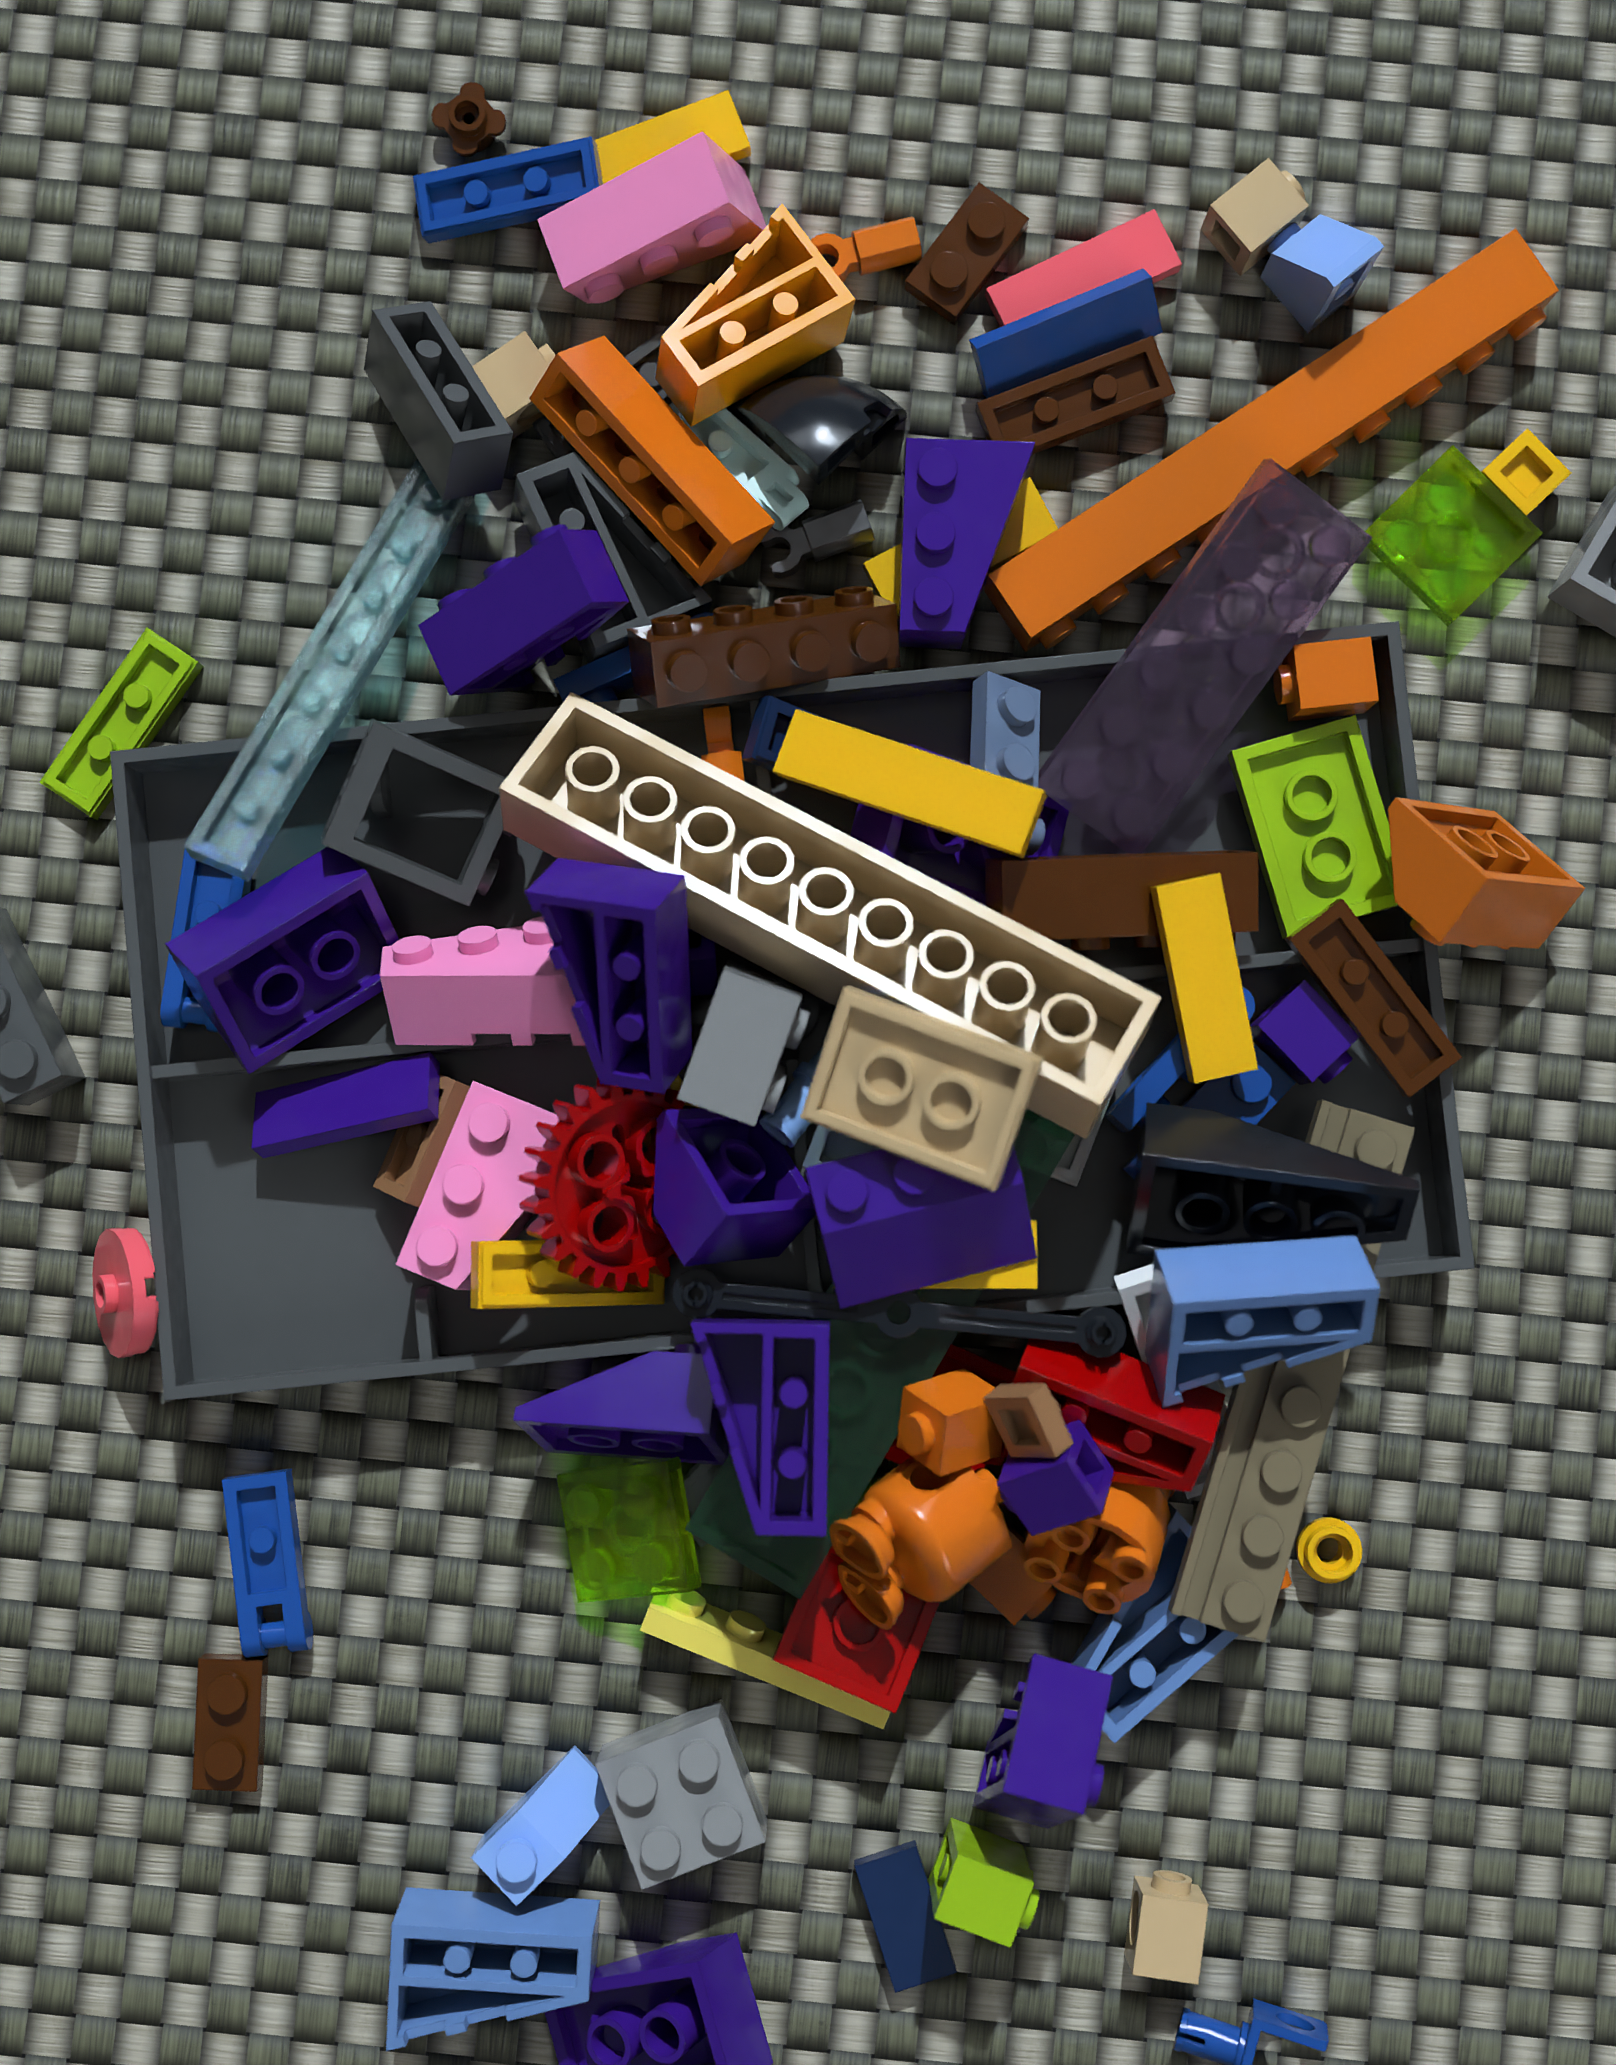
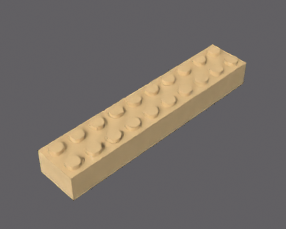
[499,692,1162,1139]

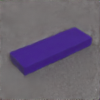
[251,1052,440,1158]

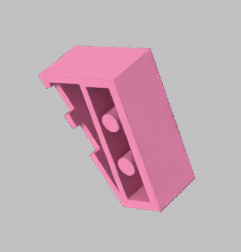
[537,131,766,304]
[380,916,585,1046]
[395,1081,593,1290]

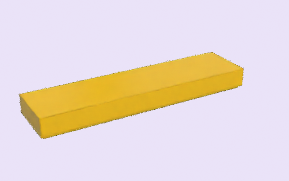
[773,709,1047,858]

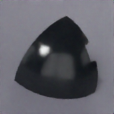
[732,375,907,485]

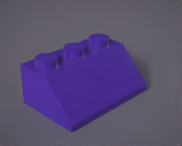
[165,847,399,1074]
[805,1146,1037,1309]

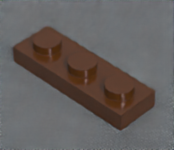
[975,336,1176,455]
[1285,899,1462,1098]

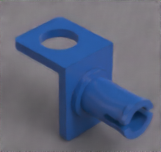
[1173,1998,1329,2065]

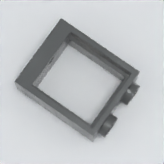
[320,718,512,906]

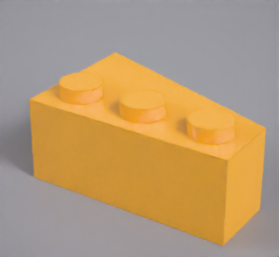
[655,203,856,427]

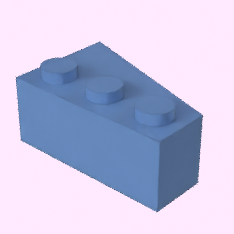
[1145,1236,1380,1408]
[1070,1502,1239,1744]
[386,1887,600,2051]

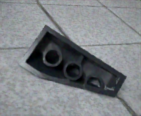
[1127,1102,1420,1257]

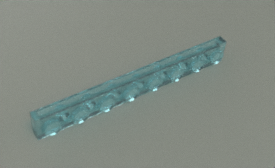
[184,458,475,882]

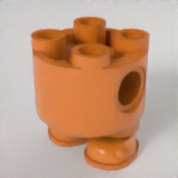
[829,1456,1012,1630]
[1024,1481,1176,1615]

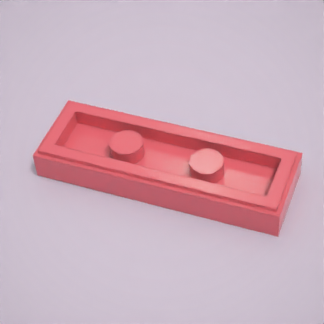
[985,209,1182,327]

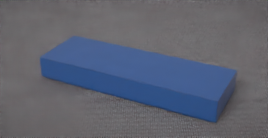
[413,136,603,244]
[969,268,1163,399]

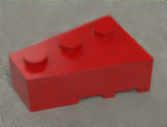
[981,1338,1225,1492]

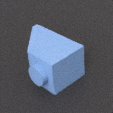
[1260,214,1384,333]
[471,1745,610,1906]

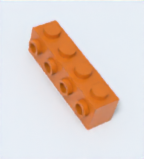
[529,335,775,586]

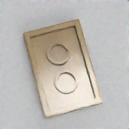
[800,986,1045,1192]

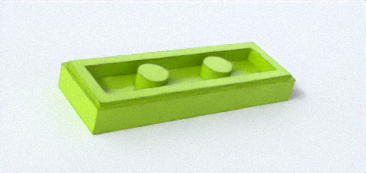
[39,628,204,820]

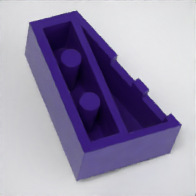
[898,438,1035,649]
[418,524,629,696]
[525,858,692,1094]
[690,1318,830,1536]
[972,1653,1113,1829]

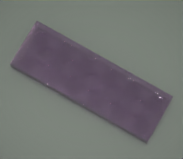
[1038,458,1373,854]

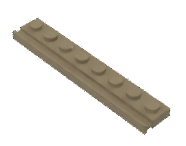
[1168,1100,1415,1642]

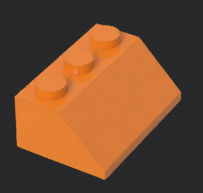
[1388,797,1585,950]

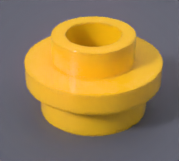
[1296,1517,1362,1584]

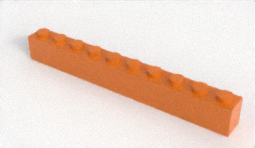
[984,228,1559,652]

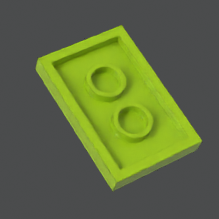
[1227,715,1399,939]

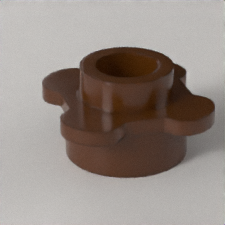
[432,82,506,157]

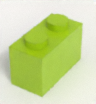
[928,1818,1040,1948]

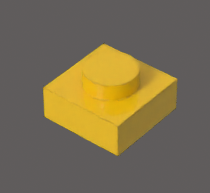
[1476,428,1571,523]

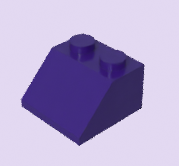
[653,1108,816,1266]

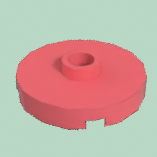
[92,1228,159,1358]

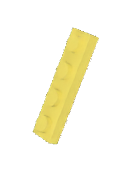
[639,1584,891,1729]

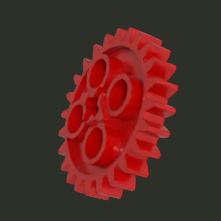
[518,1076,698,1291]

